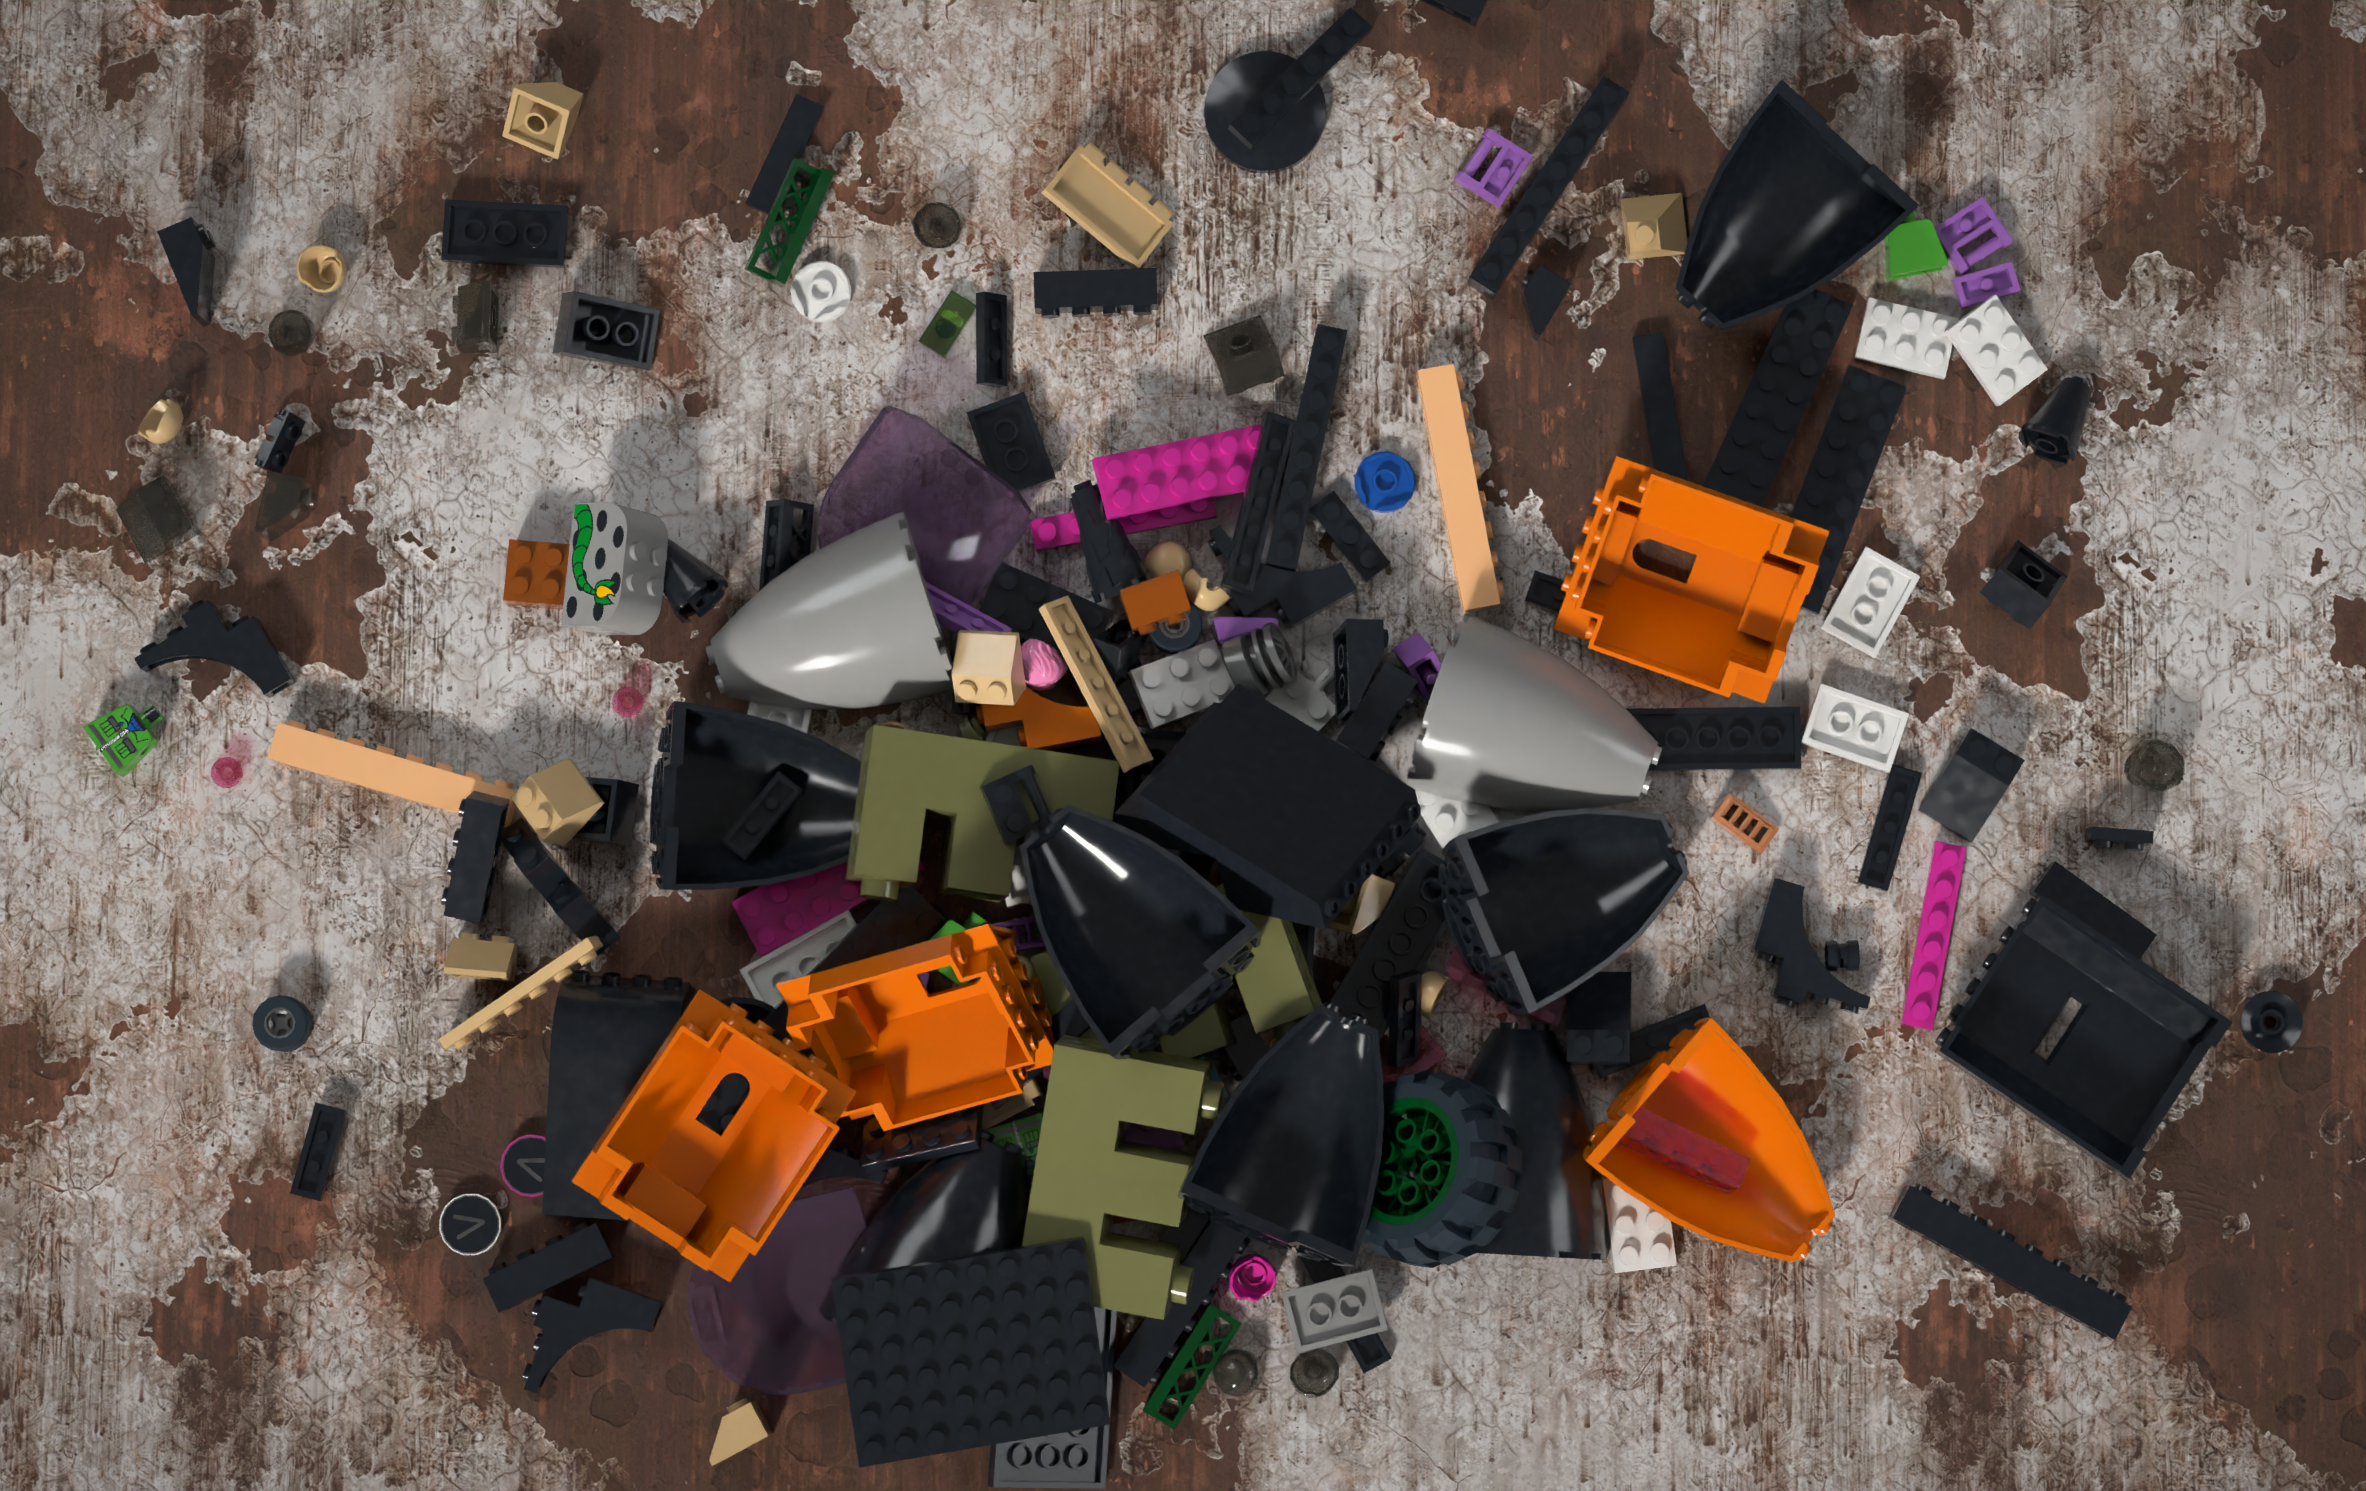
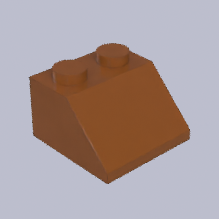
[1120,570,1191,635]

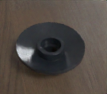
[2240,991,2303,1053]

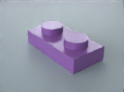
[1951,261,2021,310]

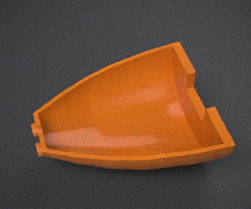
[1583,1017,1835,1263]

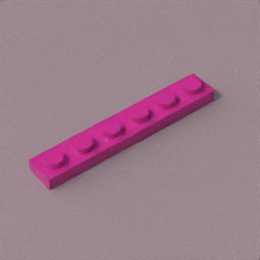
[1030,498,1217,552]
[1900,841,1966,1030]

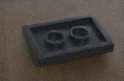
[966,392,1056,500]

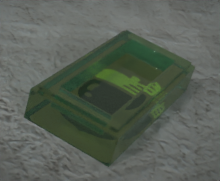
[919,290,976,359]

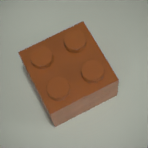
[503,539,570,610]

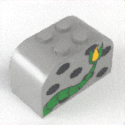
[561,502,668,635]

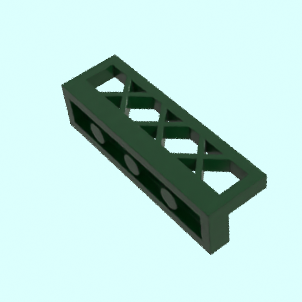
[745,158,834,285]
[1143,1303,1242,1430]

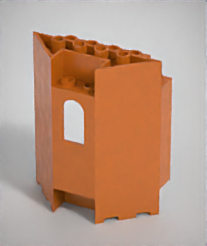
[1554,456,1830,704]
[776,924,1055,1131]
[571,989,857,1283]

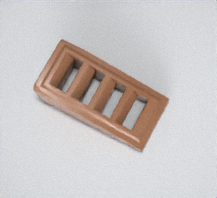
[1710,792,1779,854]

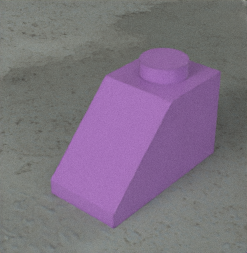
[1392,632,1441,705]

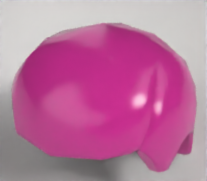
[1229,1254,1276,1302]

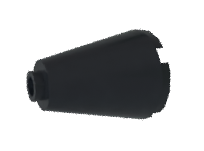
[2018,376,2091,464]
[663,538,728,623]

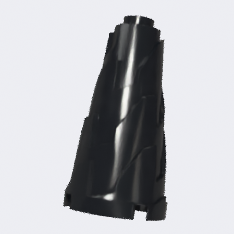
[1070,480,1152,604]

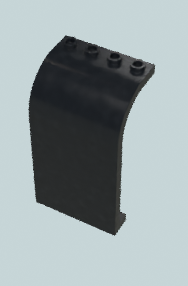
[542,970,690,1221]

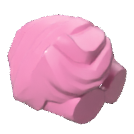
[1021,639,1068,691]

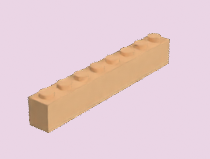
[1416,363,1505,614]
[267,720,516,828]

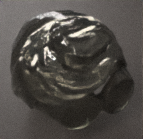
[2124,739,2185,792]

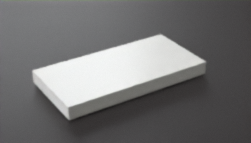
[740,910,856,1008]

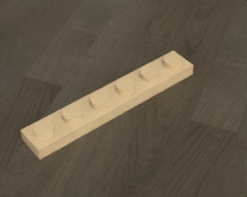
[1039,596,1153,773]
[438,936,603,1050]

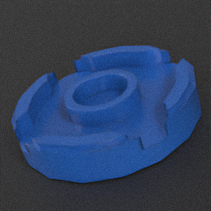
[1354,451,1416,513]

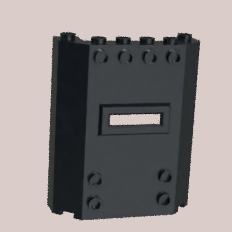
[1935,895,2232,1179]

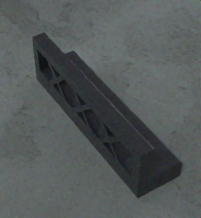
[759,499,814,591]

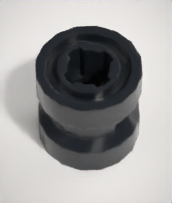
[1825,940,1860,972]

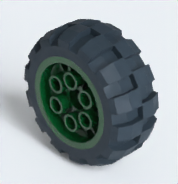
[1362,1070,1522,1268]

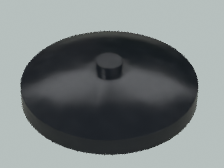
[1204,51,1326,174]

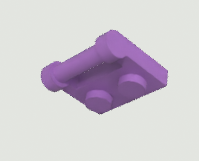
[1454,128,1533,209]
[1934,196,2012,276]

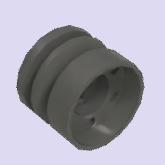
[1222,622,1298,697]

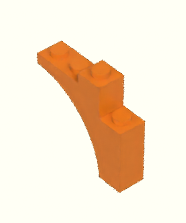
[976,687,1102,751]

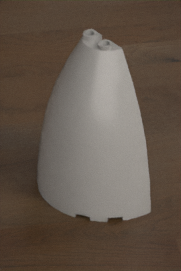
[705,511,954,710]
[1406,614,1663,811]

